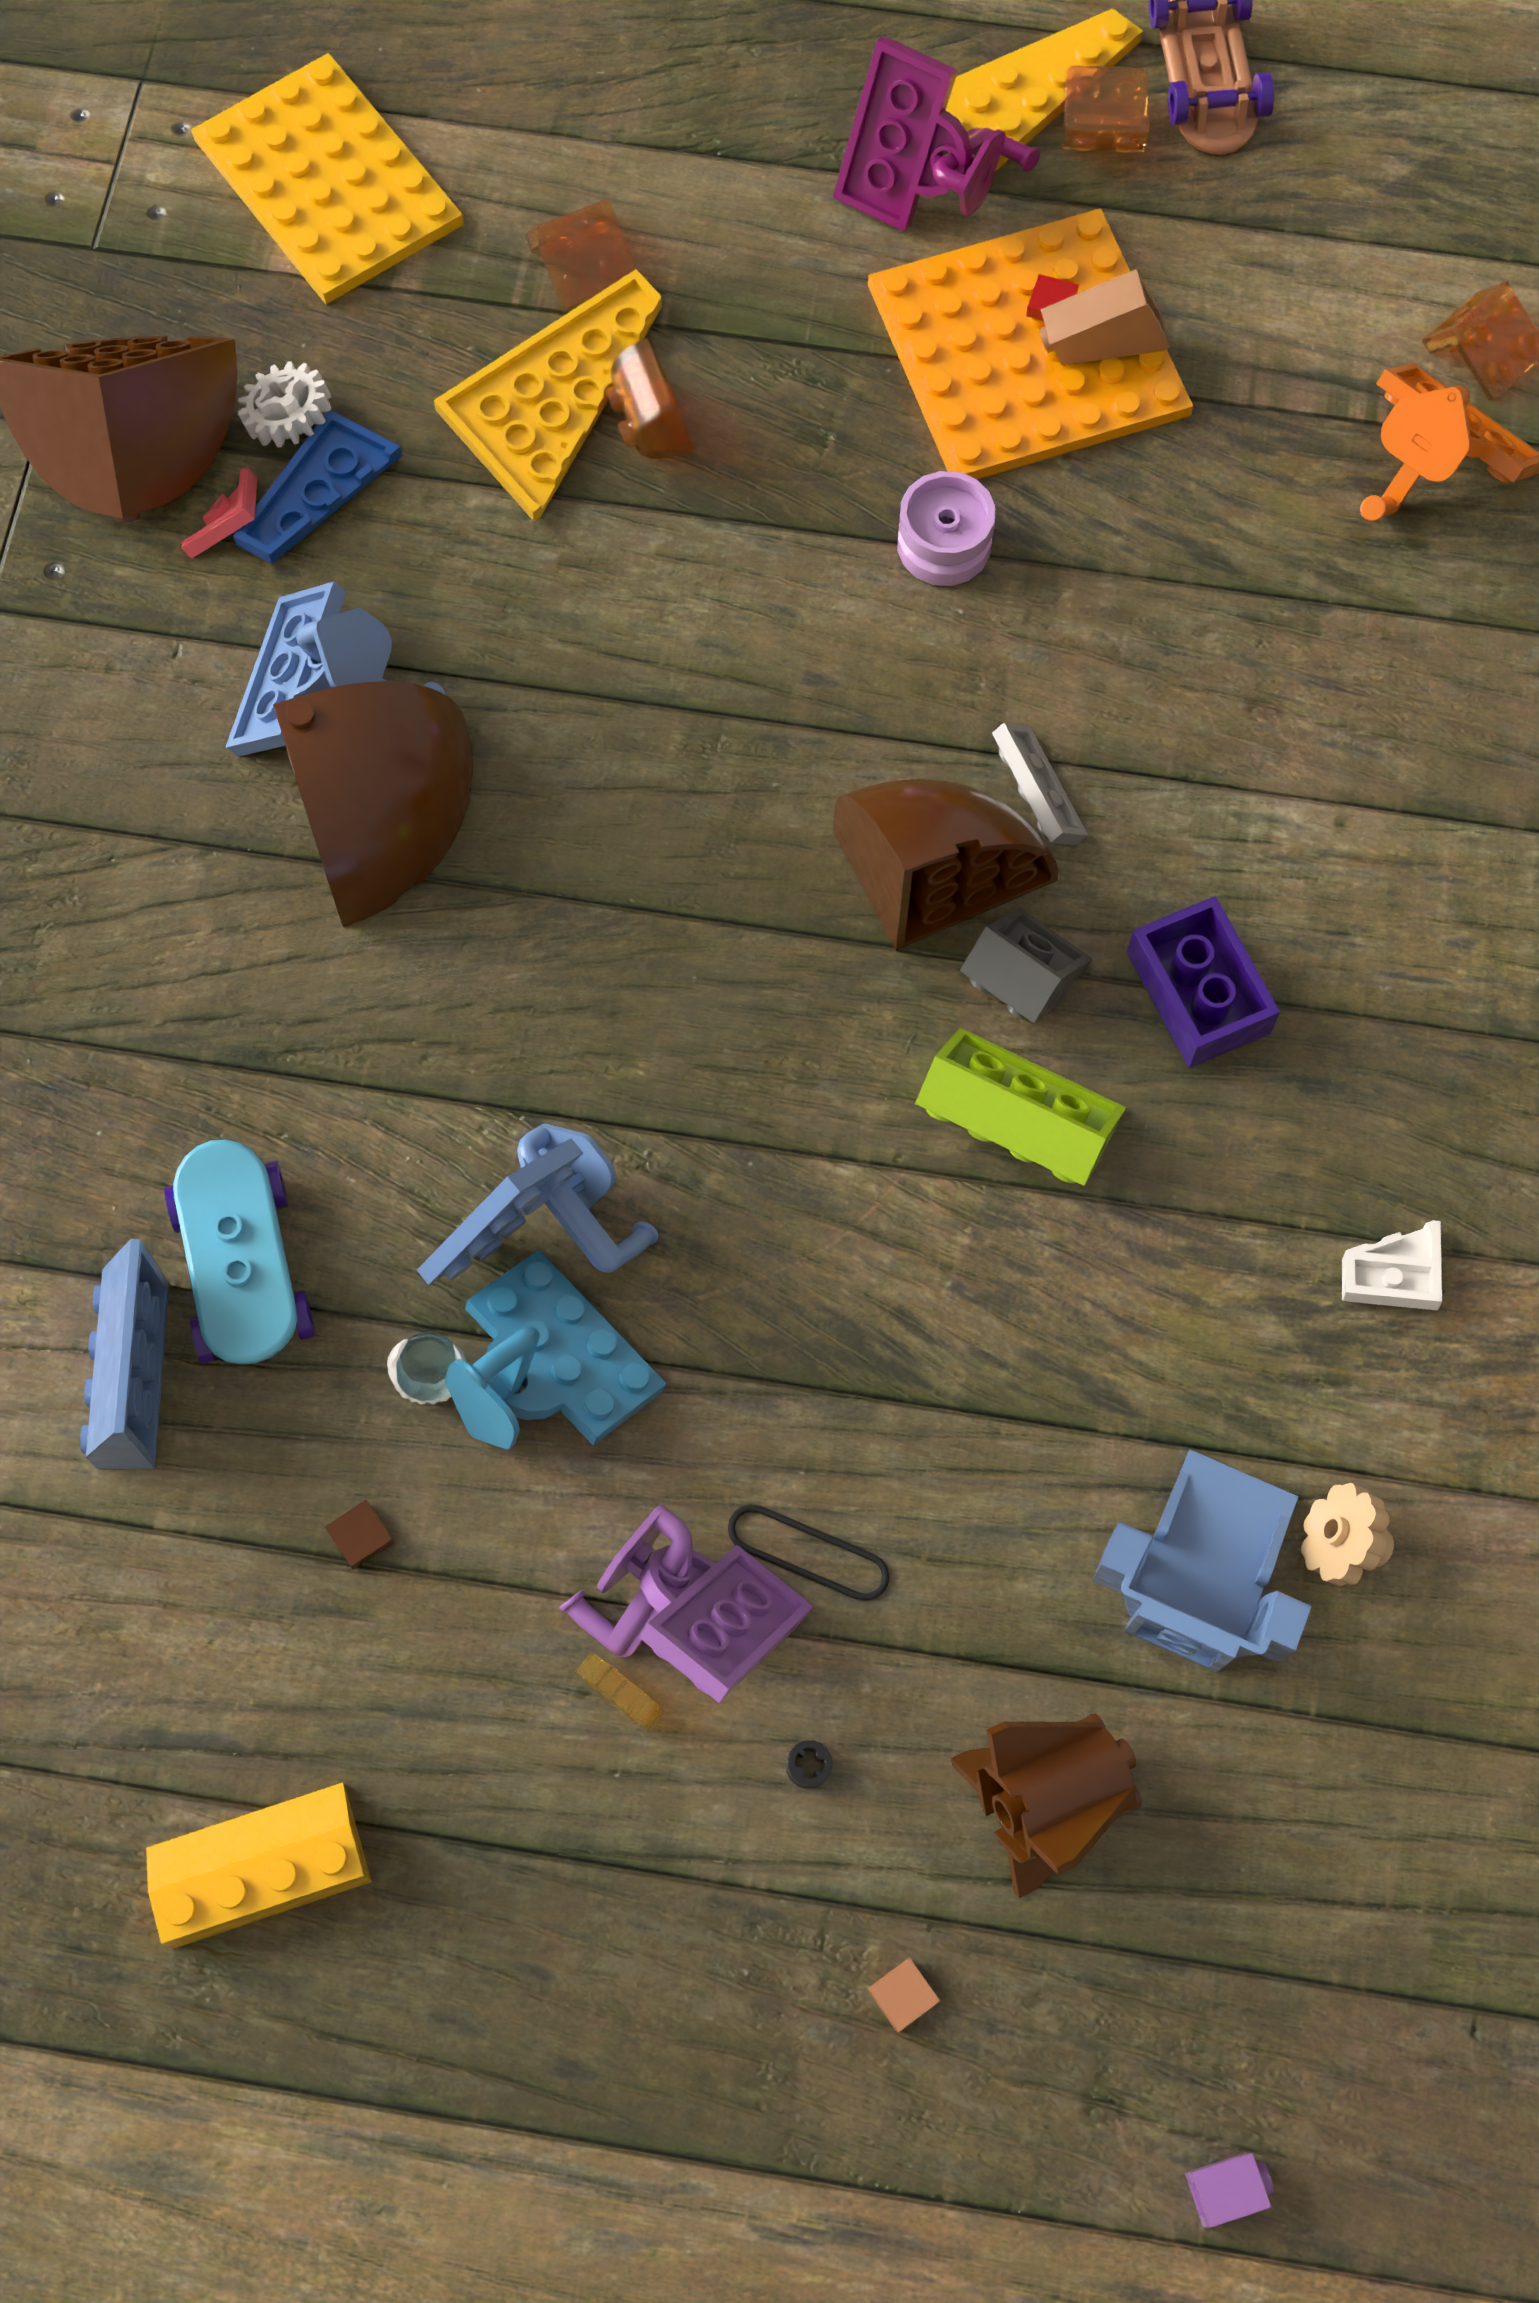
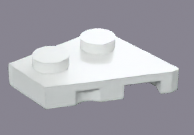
[1342,1220,1442,1310]

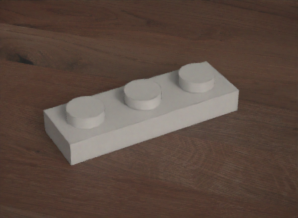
[992,723,1088,846]

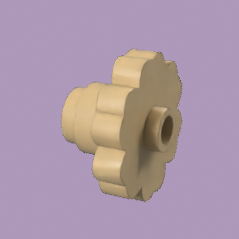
[1301,1483,1394,1586]

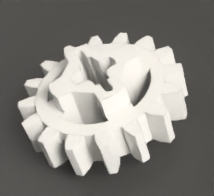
[238,362,331,447]

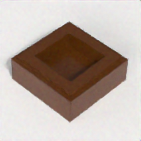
[325,1500,395,1570]

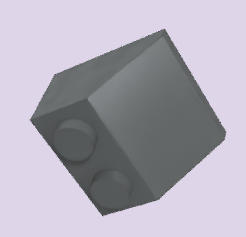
[960,907,1092,1023]

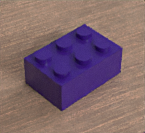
[1127,896,1280,1068]

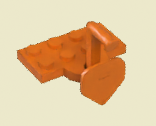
[1360,363,1539,522]

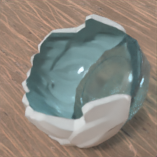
[387,1331,467,1405]

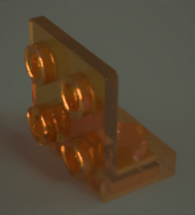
[525,198,635,309]
[1422,281,1539,400]

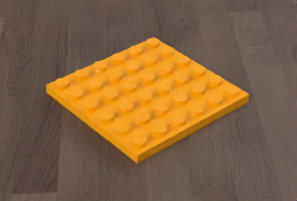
[868,208,1193,480]

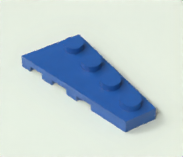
[233,411,402,564]

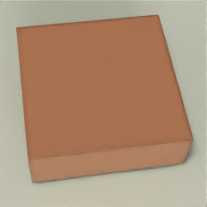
[867,1957,940,2033]

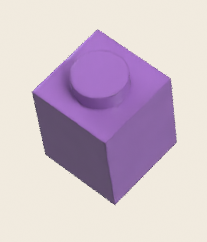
[1185,2153,1274,2228]

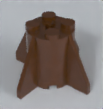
[951,1713,1142,1898]

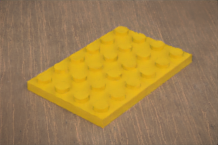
[191,53,464,305]

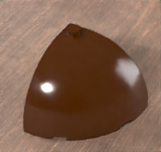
[0,336,237,522]
[273,681,473,927]
[833,779,1058,951]

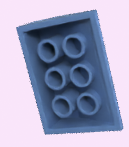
[80,1239,170,1469]

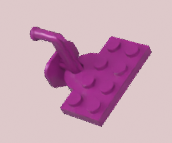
[832,36,1040,231]

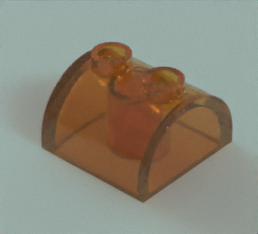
[605,338,695,460]

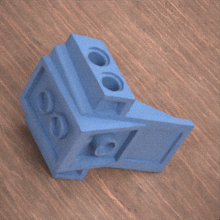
[1092,1449,1311,1672]

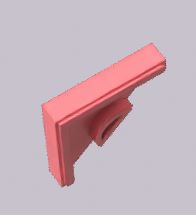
[181,467,257,559]

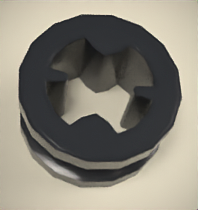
[785,1740,833,1789]

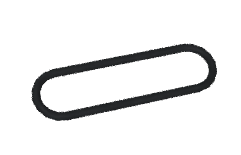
[728,1504,889,1601]

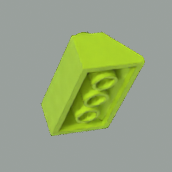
[915,1027,1127,1186]

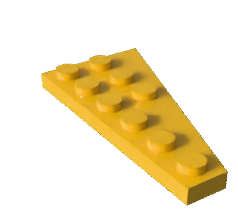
[946,8,1143,172]

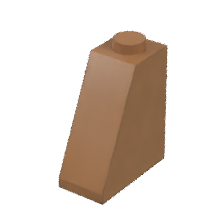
[1039,269,1171,366]

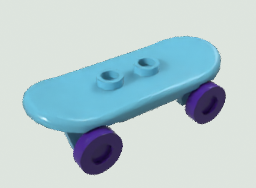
[164,1139,316,1365]

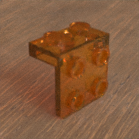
[1063,65,1150,153]

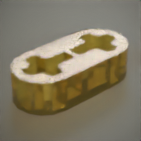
[574,1652,664,1732]

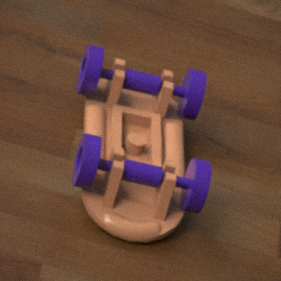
[1148,0,1274,155]

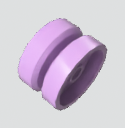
[897,471,995,586]

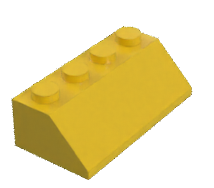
[146,1782,372,1949]

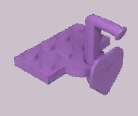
[559,1504,814,1703]

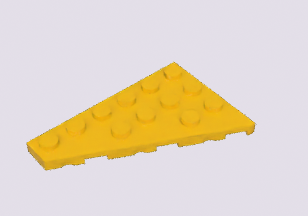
[434,269,662,521]

